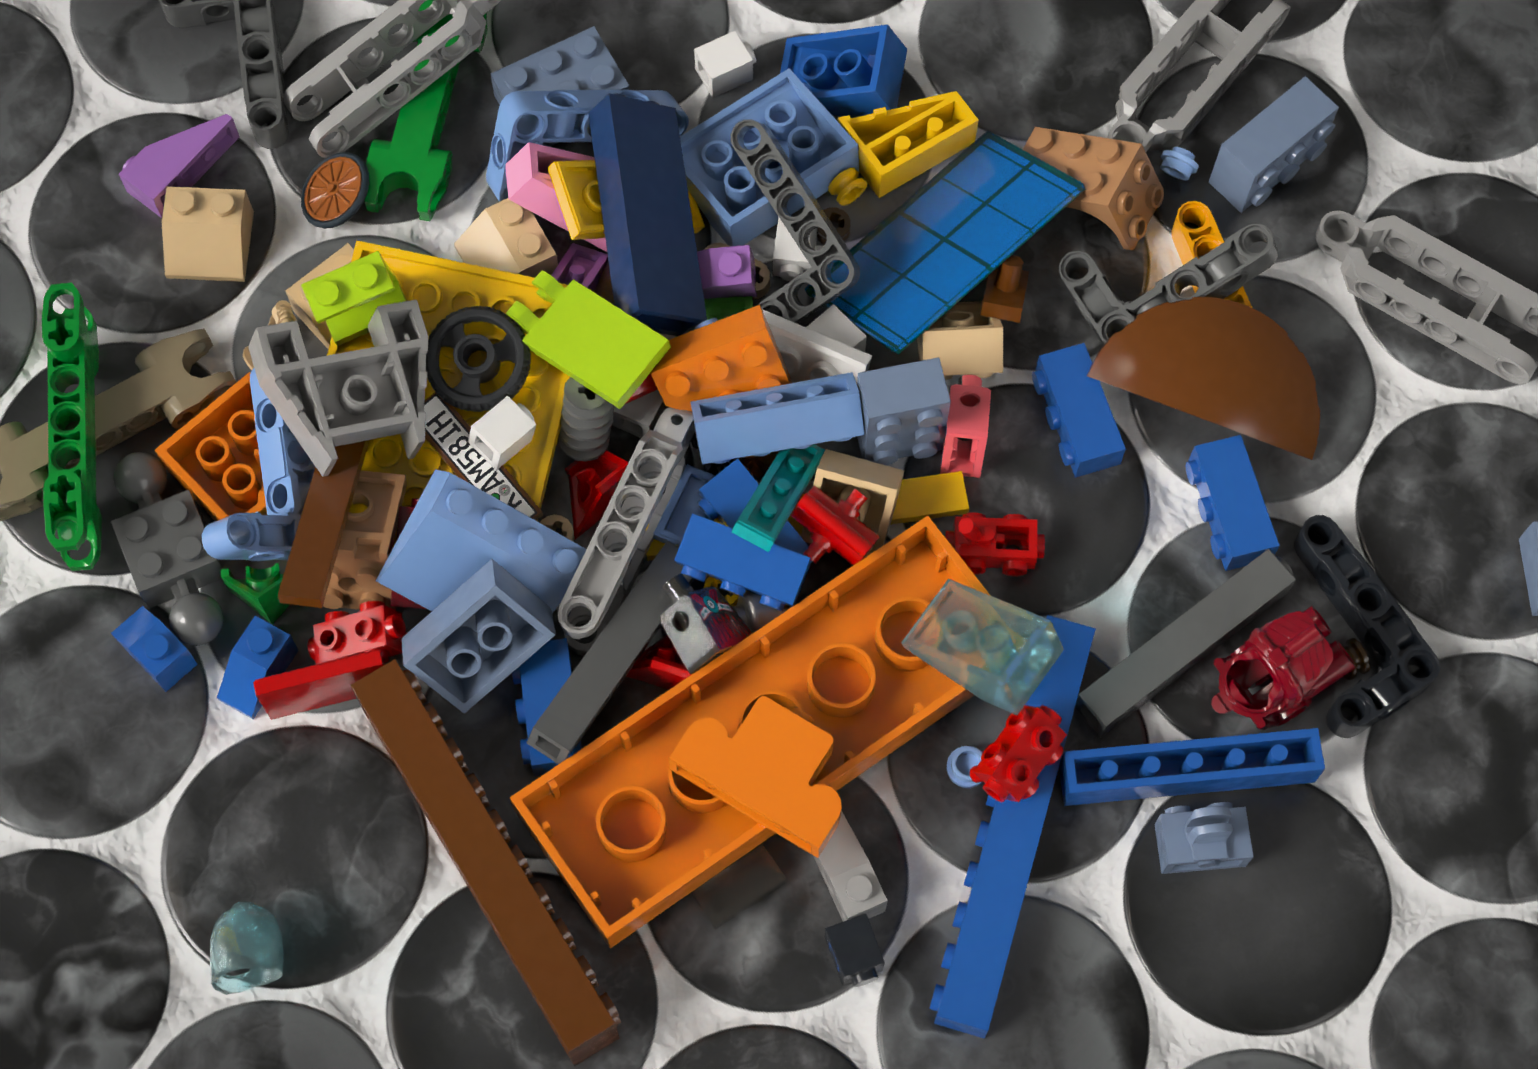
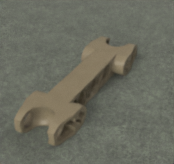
[0,329,236,521]

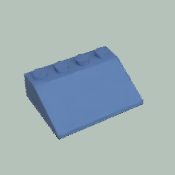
[680,68,859,246]
[376,469,587,613]

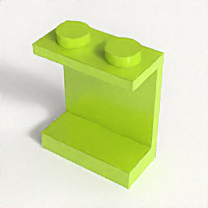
[301,251,407,346]

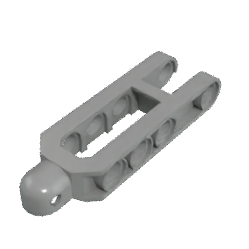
[284,0,501,158]
[1108,0,1291,152]
[1316,211,1538,384]
[558,407,695,656]

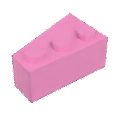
[505,142,607,252]

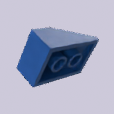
[780,24,907,118]

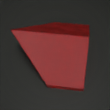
[565,450,629,540]
[627,624,712,690]

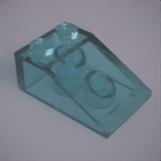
[901,579,1064,715]

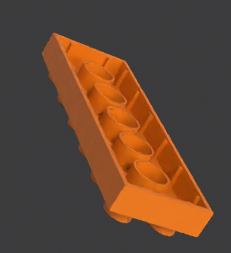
[510,516,1029,948]

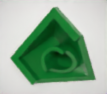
[221,563,290,624]

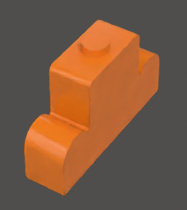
[669,696,842,858]

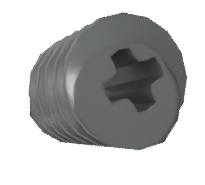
[558,377,614,462]

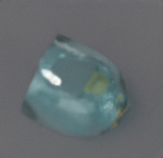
[210,901,284,995]

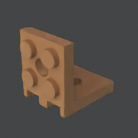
[323,471,407,610]

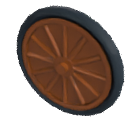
[301,152,370,229]

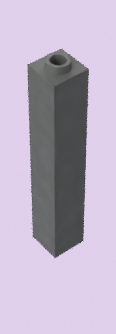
[527,541,694,764]
[1075,549,1296,738]

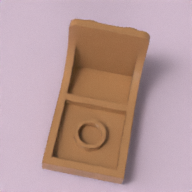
[1021,127,1164,251]

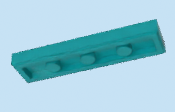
[732,444,825,552]

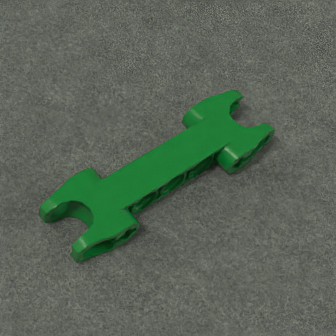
[365,0,488,222]
[42,282,102,571]

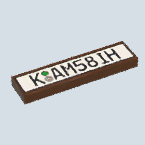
[424,392,543,521]

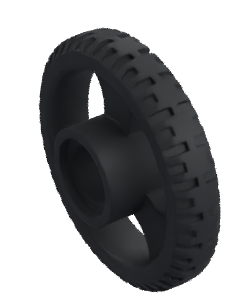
[426,306,531,412]

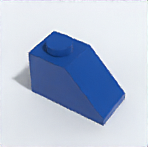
[111,606,198,692]
[217,616,299,719]

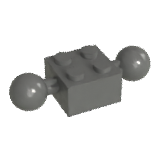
[111,452,224,646]

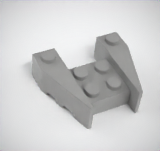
[248,299,428,477]

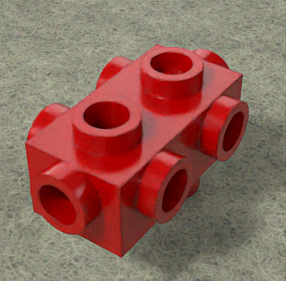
[945,512,1045,576]
[307,601,407,665]
[970,705,1067,802]

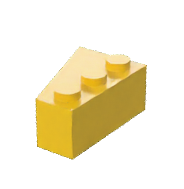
[838,91,979,198]

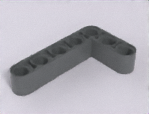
[731,119,860,324]

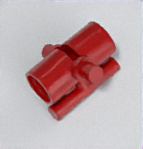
[791,485,880,565]

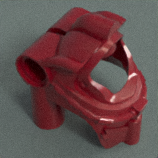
[1212,606,1356,730]

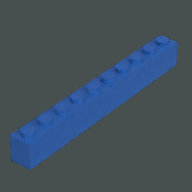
[929,615,1096,1038]

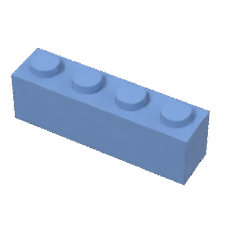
[690,372,865,465]

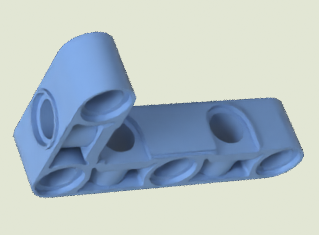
[486,90,689,202]
[202,368,315,561]

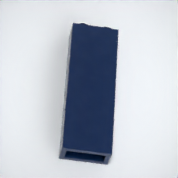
[588,93,707,336]

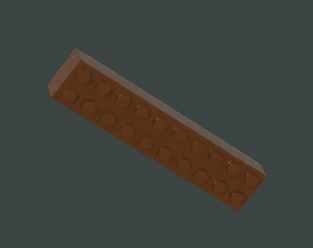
[350,659,622,1066]

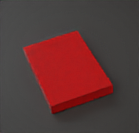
[253,650,386,720]

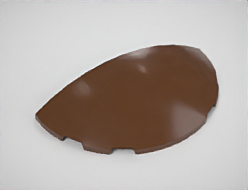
[1087,297,1320,460]

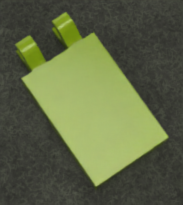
[506,270,671,409]

